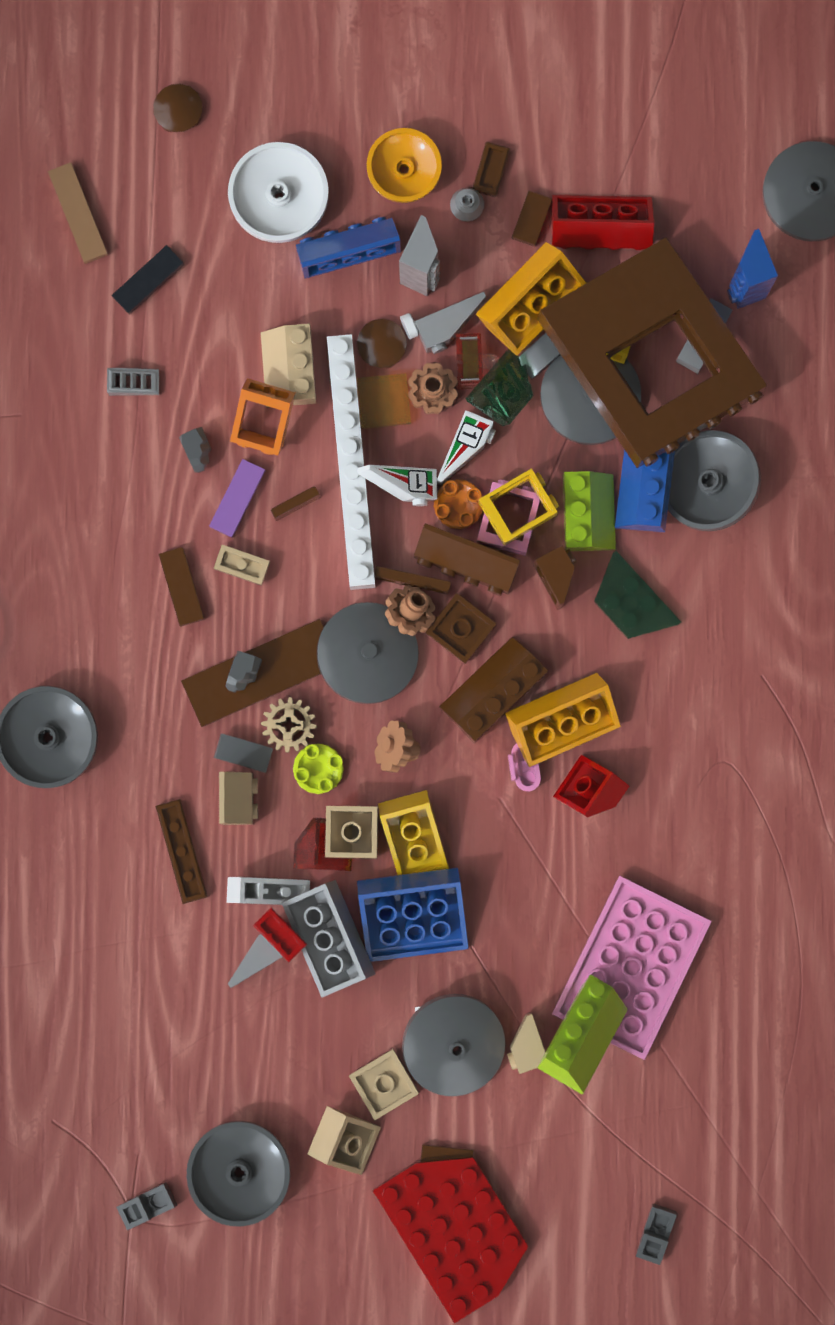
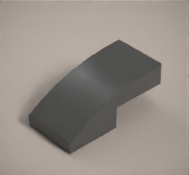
[516,333,560,379]
[214,734,273,773]
[116,1182,178,1230]
[636,1203,677,1265]

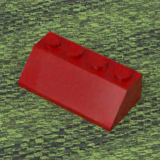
[551,195,654,250]

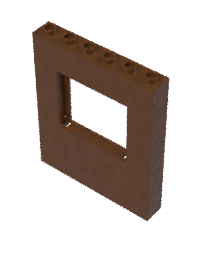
[537,238,767,468]

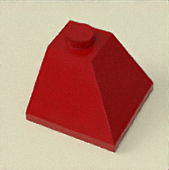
[553,755,630,818]

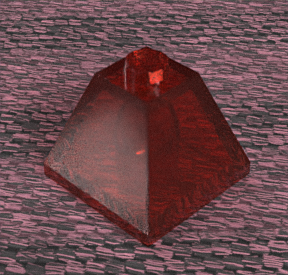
[293,818,352,871]

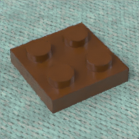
[425,593,496,664]

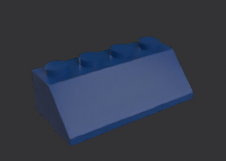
[296,217,401,279]
[727,229,778,309]
[615,450,675,532]

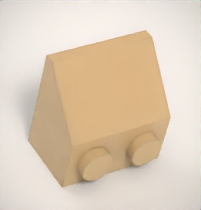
[219,772,258,825]
[325,806,378,859]
[507,1012,545,1074]
[308,1106,381,1175]

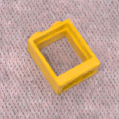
[478,468,559,546]

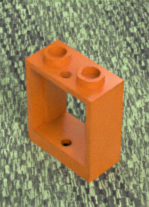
[230,378,296,456]

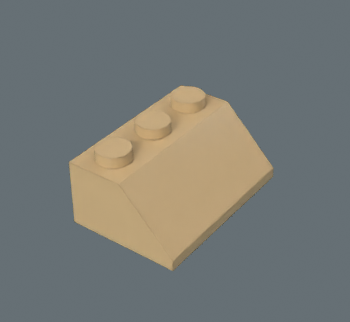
[261,324,316,407]

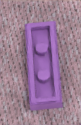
[209,459,265,538]

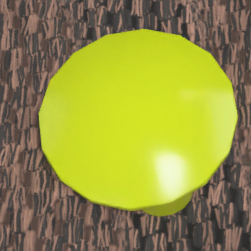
[293,743,344,794]

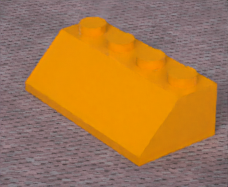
[476,242,586,356]
[505,673,621,767]

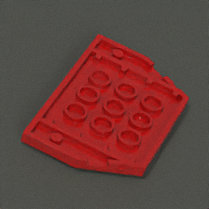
[372,1157,528,1324]

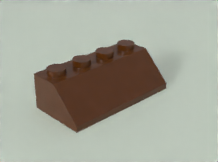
[414,523,520,596]
[439,637,548,743]

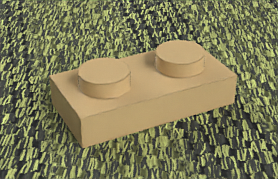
[214,545,270,586]

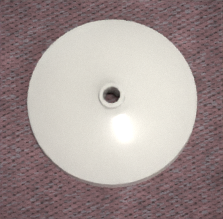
[228,142,329,243]

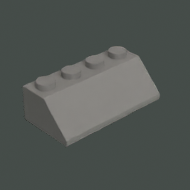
[399,215,440,296]
[282,880,376,997]

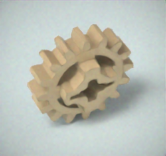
[261,697,317,753]

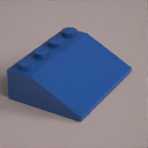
[357,868,469,962]

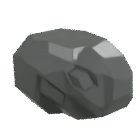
[179,427,212,473]
[226,651,262,693]

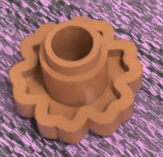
[408,363,458,415]
[385,585,435,636]
[375,720,420,773]

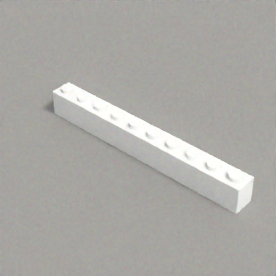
[327,334,376,590]

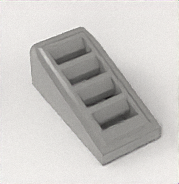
[107,368,159,396]

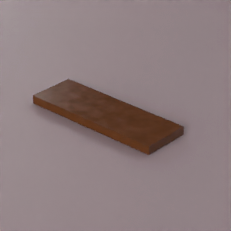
[181,619,324,727]

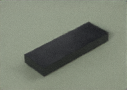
[111,245,184,315]

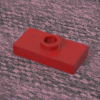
[253,907,307,962]

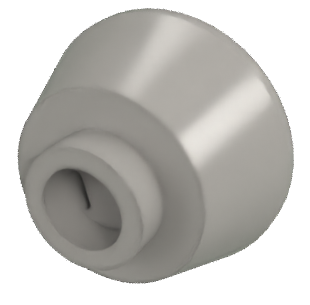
[450,188,484,221]

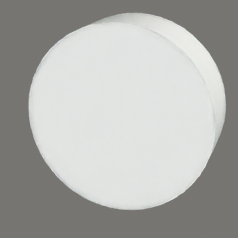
[400,313,419,340]

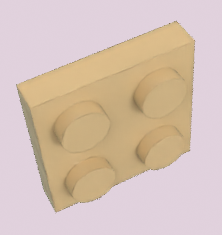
[349,1049,419,1120]

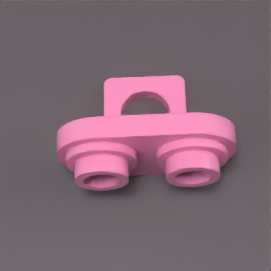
[508,743,541,792]

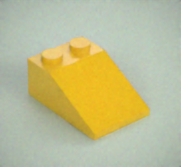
[378,790,449,875]

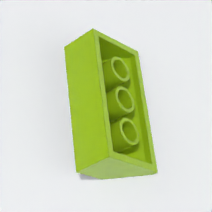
[537,974,628,1094]

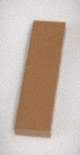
[48,162,108,264]

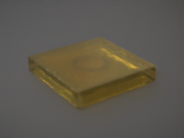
[356,373,411,429]

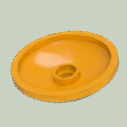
[367,128,442,203]

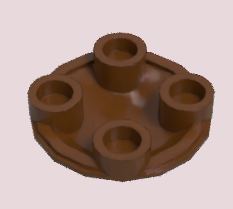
[153,84,202,132]
[357,319,407,368]

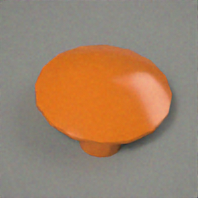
[433,480,483,529]

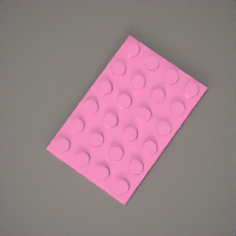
[552,876,712,1060]

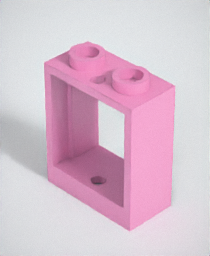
[477,480,540,556]

